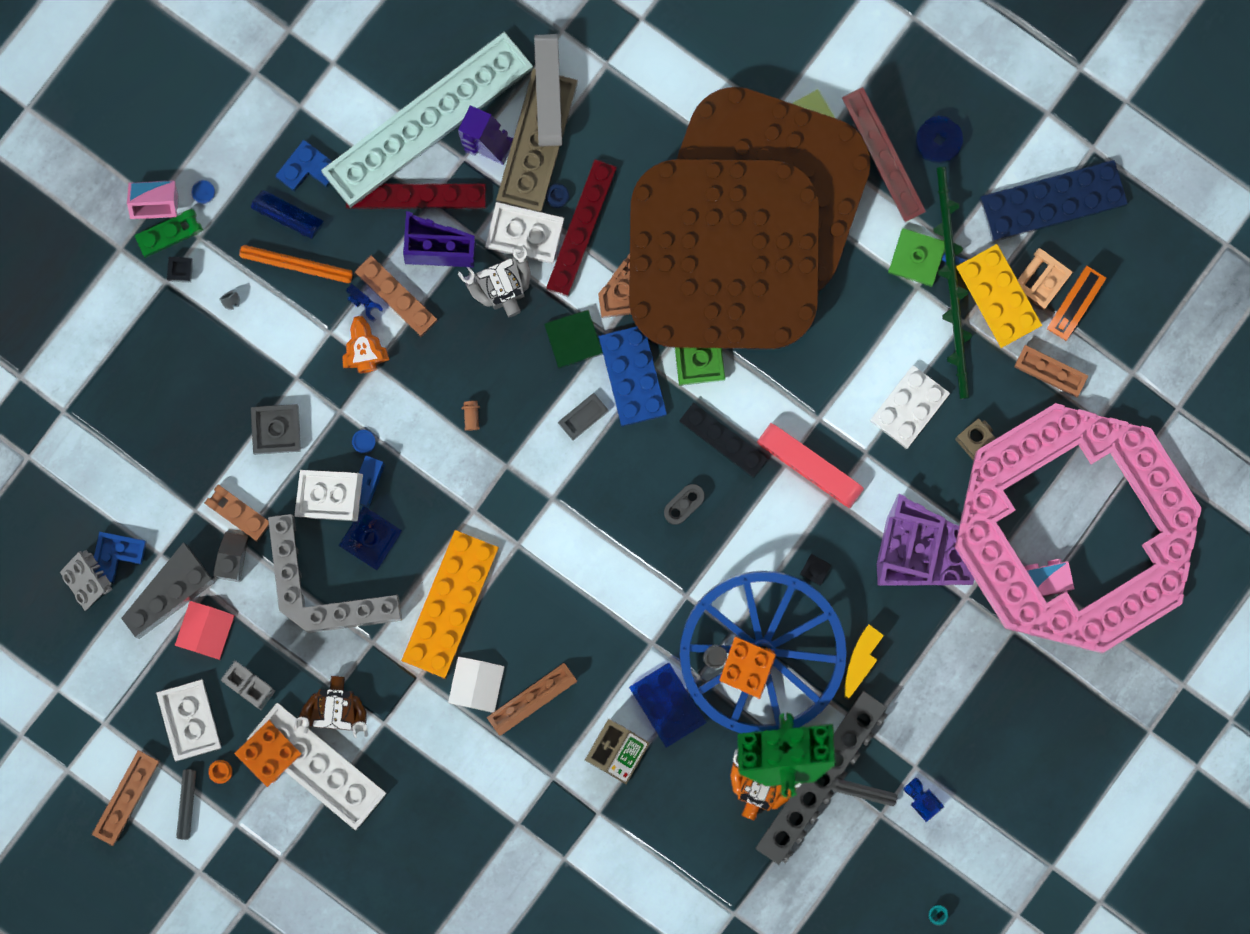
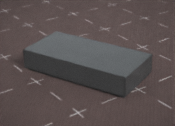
[558,393,609,441]

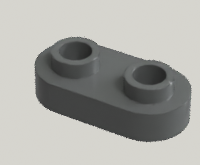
[664,484,704,525]

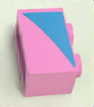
[127,181,178,219]
[1024,559,1074,597]

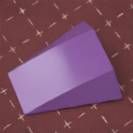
[877,493,974,586]

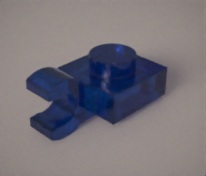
[346,283,384,322]
[903,777,945,822]

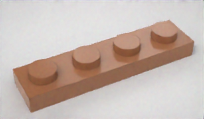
[355,256,438,337]
[487,663,577,736]
[92,750,160,846]

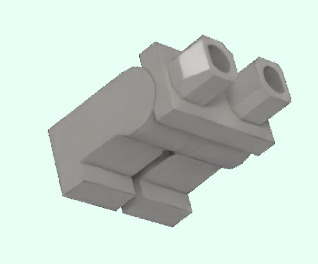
[221,661,275,710]

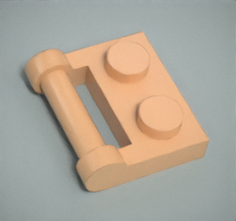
[1018,248,1073,310]

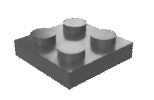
[251,404,301,455]

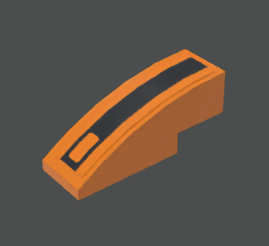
[1047,266,1106,341]

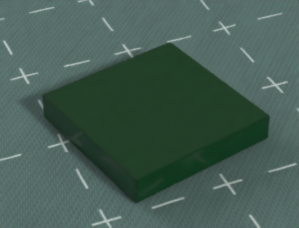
[544,310,603,369]

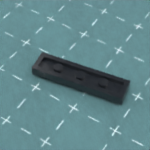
[679,402,768,478]

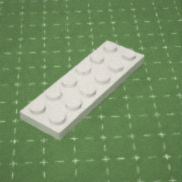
[247,703,387,830]

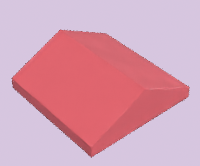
[175,601,235,660]

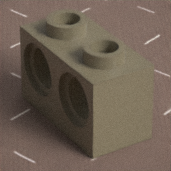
[955,418,996,461]

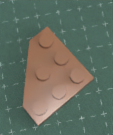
[598,254,631,318]

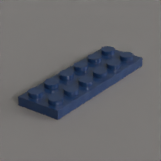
[980,160,1128,242]

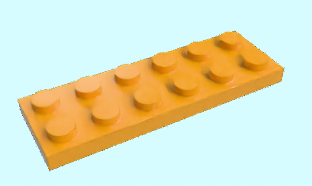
[401,530,499,679]

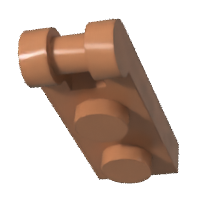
[204,485,269,542]

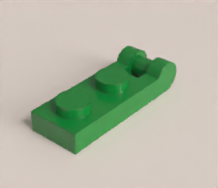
[134,209,203,258]

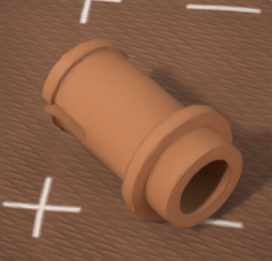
[461,401,480,431]

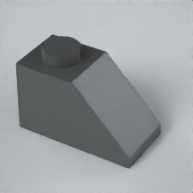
[213,532,249,582]

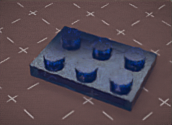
[629,663,706,748]

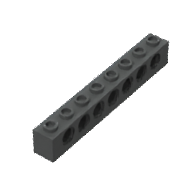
[755,691,887,865]

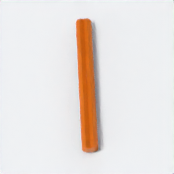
[240,245,353,283]

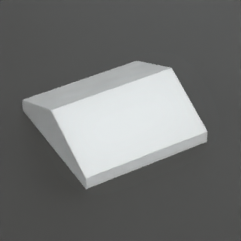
[448,657,504,713]

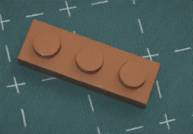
[1014,345,1088,398]

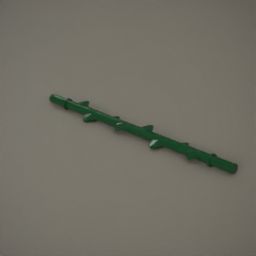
[933,167,972,399]

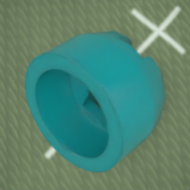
[929,905,948,926]

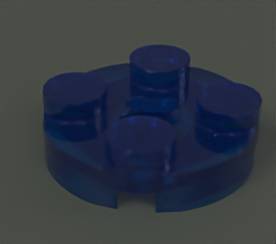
[916,116,963,163]

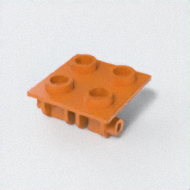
[719,637,776,699]
[234,720,301,787]

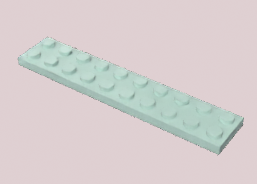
[321,32,533,208]

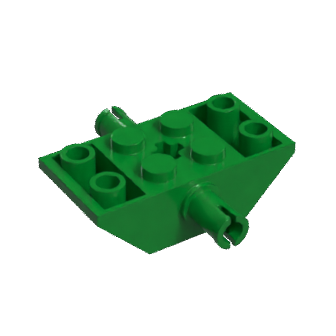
[738,713,835,798]

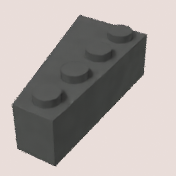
[121,542,215,639]

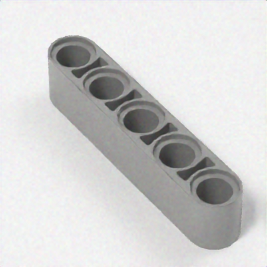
[534,34,562,147]

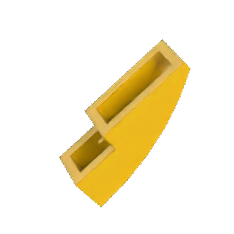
[844,624,884,699]

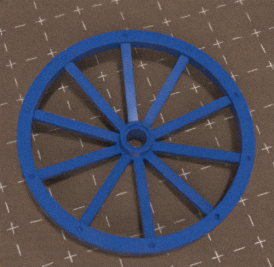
[680,571,846,733]

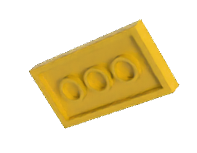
[956,244,1043,348]

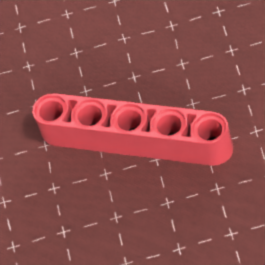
[757,423,864,508]

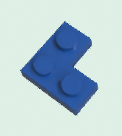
[276,140,333,192]
[91,532,147,583]

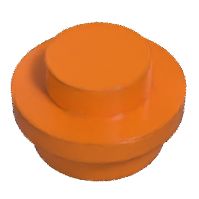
[208,760,233,784]

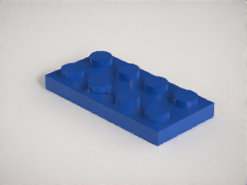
[599,327,667,427]

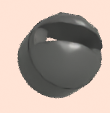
[220,290,240,310]

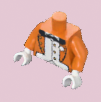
[730,749,802,821]

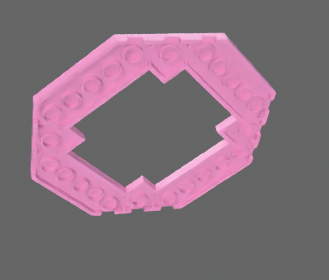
[955,403,1201,653]

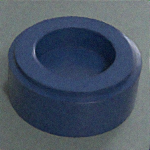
[546,184,569,208]

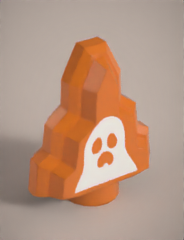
[342,316,389,373]

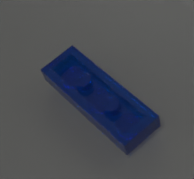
[251,190,324,239]

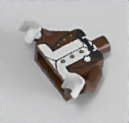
[294,676,368,738]

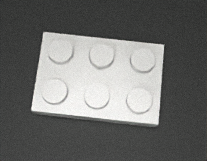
[485,202,564,264]
[870,365,950,449]
[295,470,363,521]
[157,680,222,762]

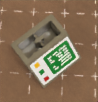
[585,718,650,784]

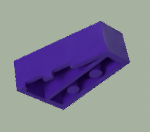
[458,105,513,165]
[403,211,476,268]

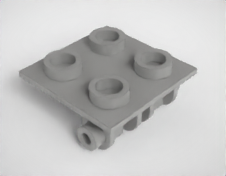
[60,550,112,611]

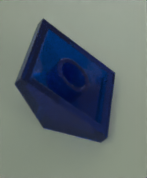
[338,506,402,570]

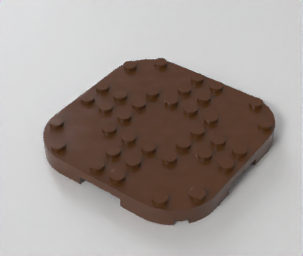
[677,87,870,292]
[629,159,819,350]

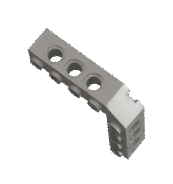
[268,514,402,633]

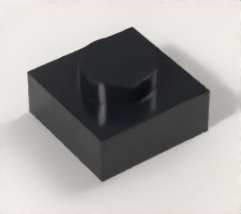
[167,257,193,283]
[800,554,831,586]

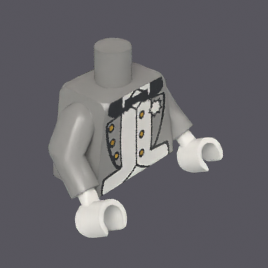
[458,245,531,317]

